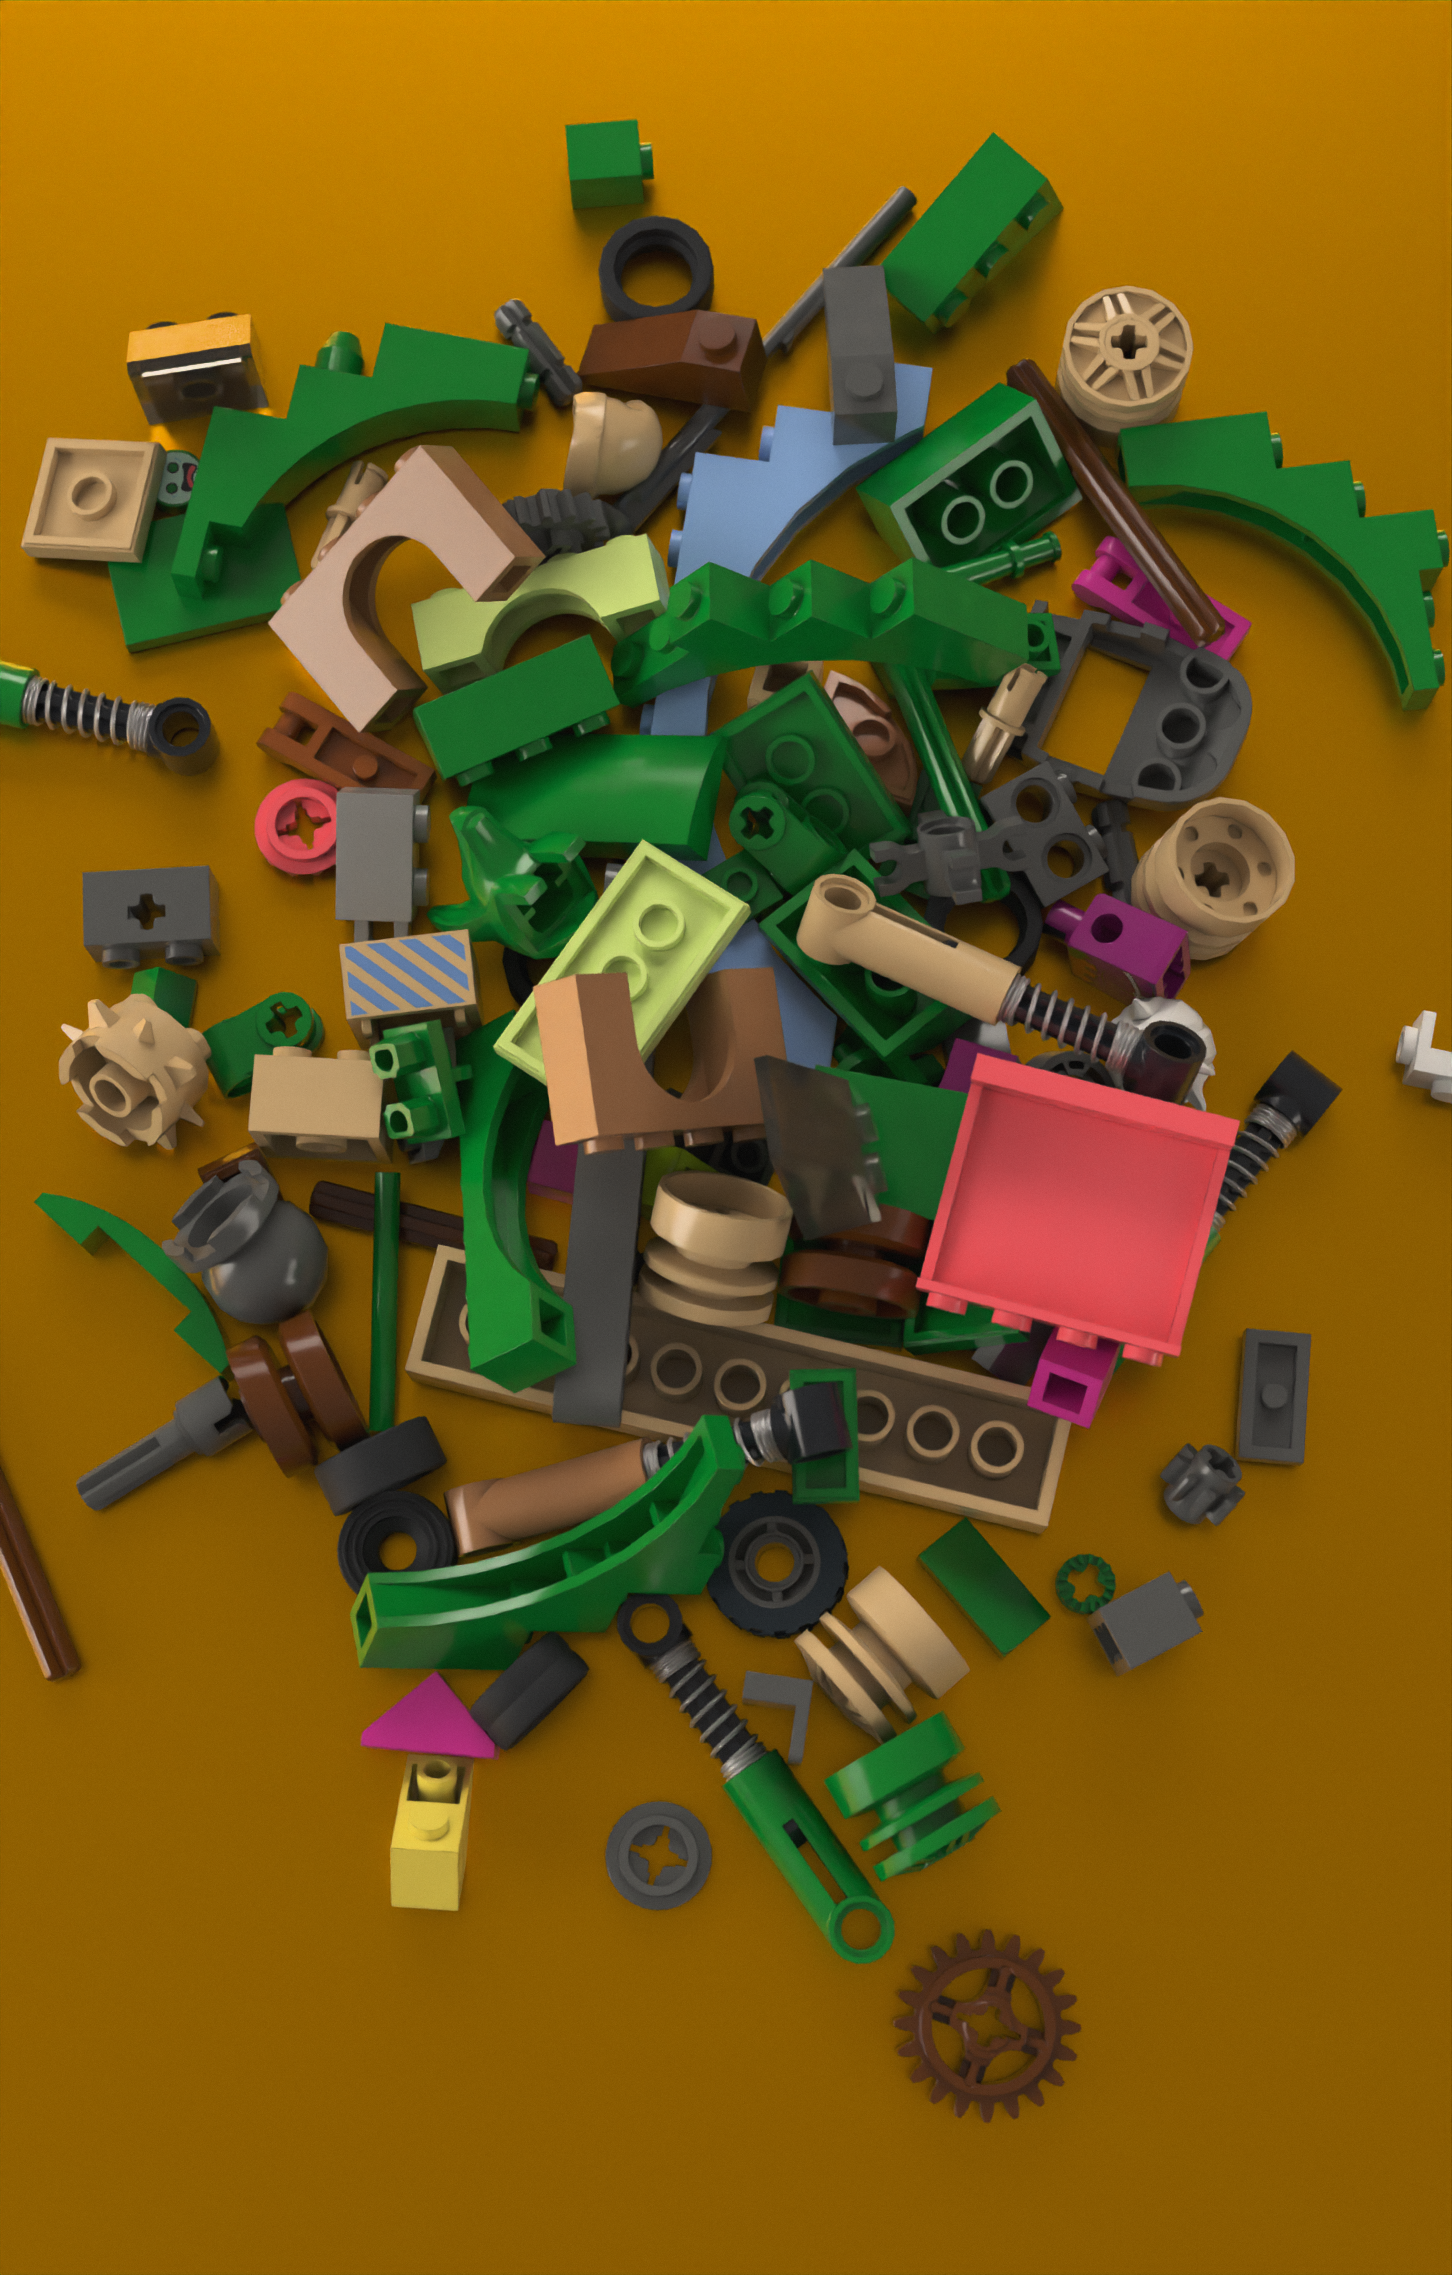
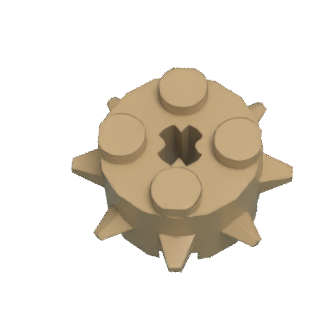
[59,993,211,1149]

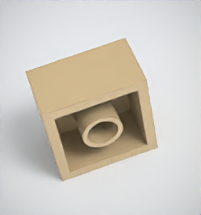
[248,1046,397,1164]

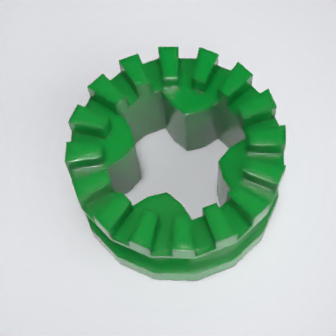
[1055,1554,1116,1615]

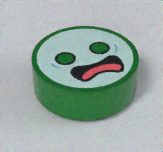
[155,450,200,515]

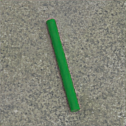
[369,1172,401,1431]

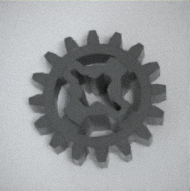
[502,488,610,566]

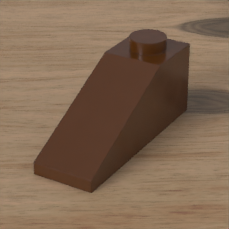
[577,309,767,412]

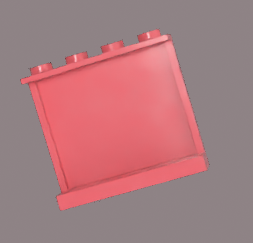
[916,1053,1240,1367]

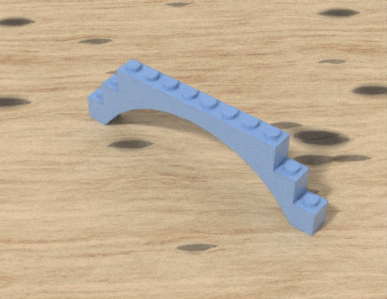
[620,363,933,1088]

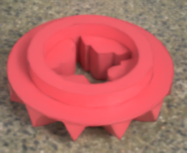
[254,778,339,877]

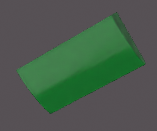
[466,733,727,861]

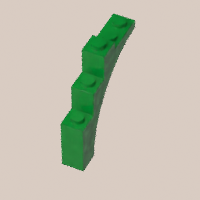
[1114,411,1449,711]
[611,557,1029,708]
[350,1415,745,1670]

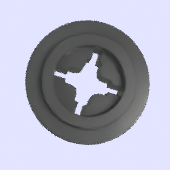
[605,1801,712,1910]

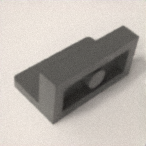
[742,1671,813,1766]

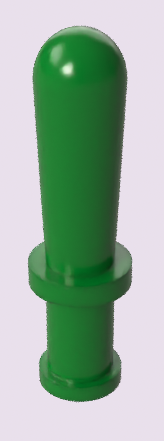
[940,531,1062,585]

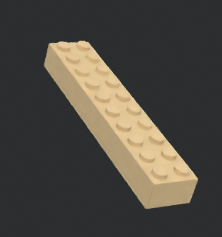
[405,1244,1071,1534]

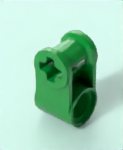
[729,779,848,896]
[202,992,325,1099]

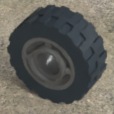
[707,1490,849,1639]

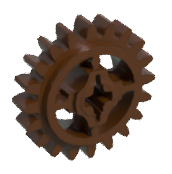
[893,1929,1081,2123]

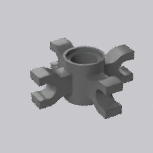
[869,809,1030,905]

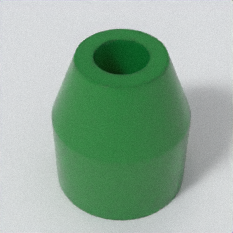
[315,331,365,376]

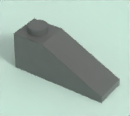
[822,265,898,445]

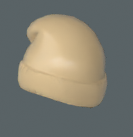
[563,392,663,499]

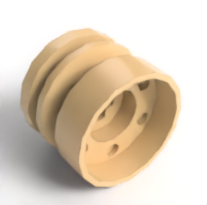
[1054,286,1194,449]
[1131,797,1295,960]
[636,1170,794,1327]
[794,1566,970,1745]

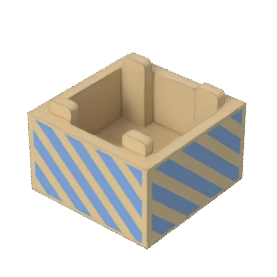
[339,929,485,1050]

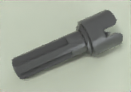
[76,1375,254,1510]

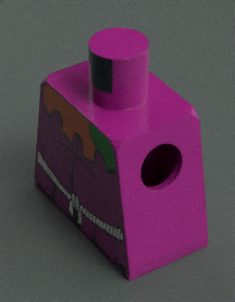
[1042,893,1191,1007]

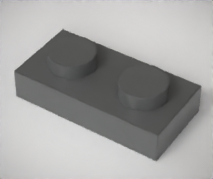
[1235,1328,1311,1466]

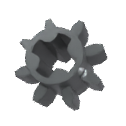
[1160,1443,1245,1526]

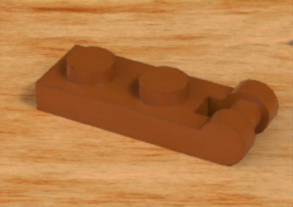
[256,691,437,805]

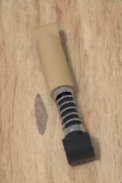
[796,874,1207,1106]

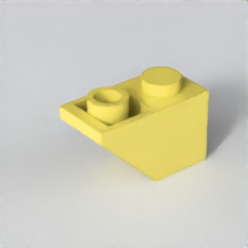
[390,1754,474,1911]

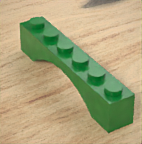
[455,1009,577,1394]

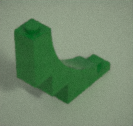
[170,323,540,600]

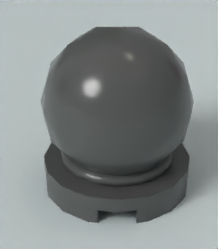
[162,1160,328,1325]

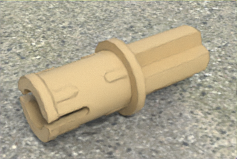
[311,461,389,570]
[961,663,1048,784]

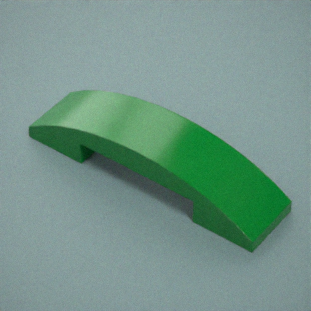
[34,1193,235,1382]

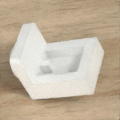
[1396,1010,1452,1103]

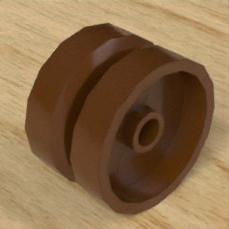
[777,1195,933,1319]
[226,1309,371,1478]

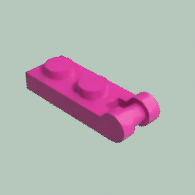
[1071,536,1252,661]

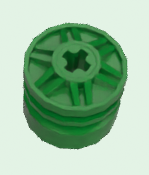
[823,1711,1001,1882]

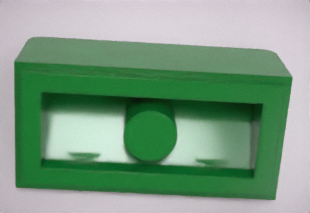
[916,1517,1051,1660]

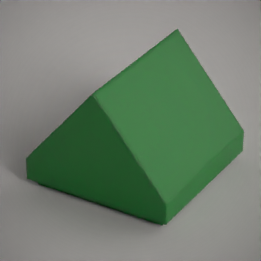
[131,967,198,1028]

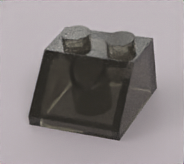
[126,312,269,425]
[754,1055,888,1241]

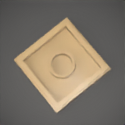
[21,438,168,563]

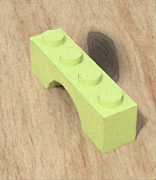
[411,533,670,695]

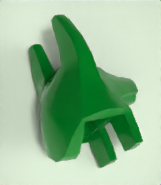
[426,806,599,959]

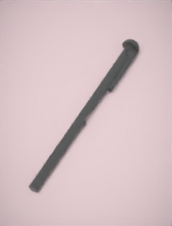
[602,186,917,541]

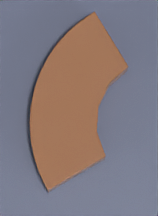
[824,670,917,817]

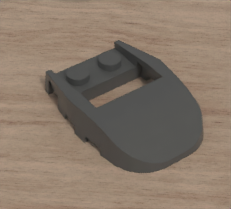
[981,600,1252,811]

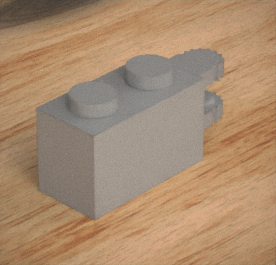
[335,787,431,943]

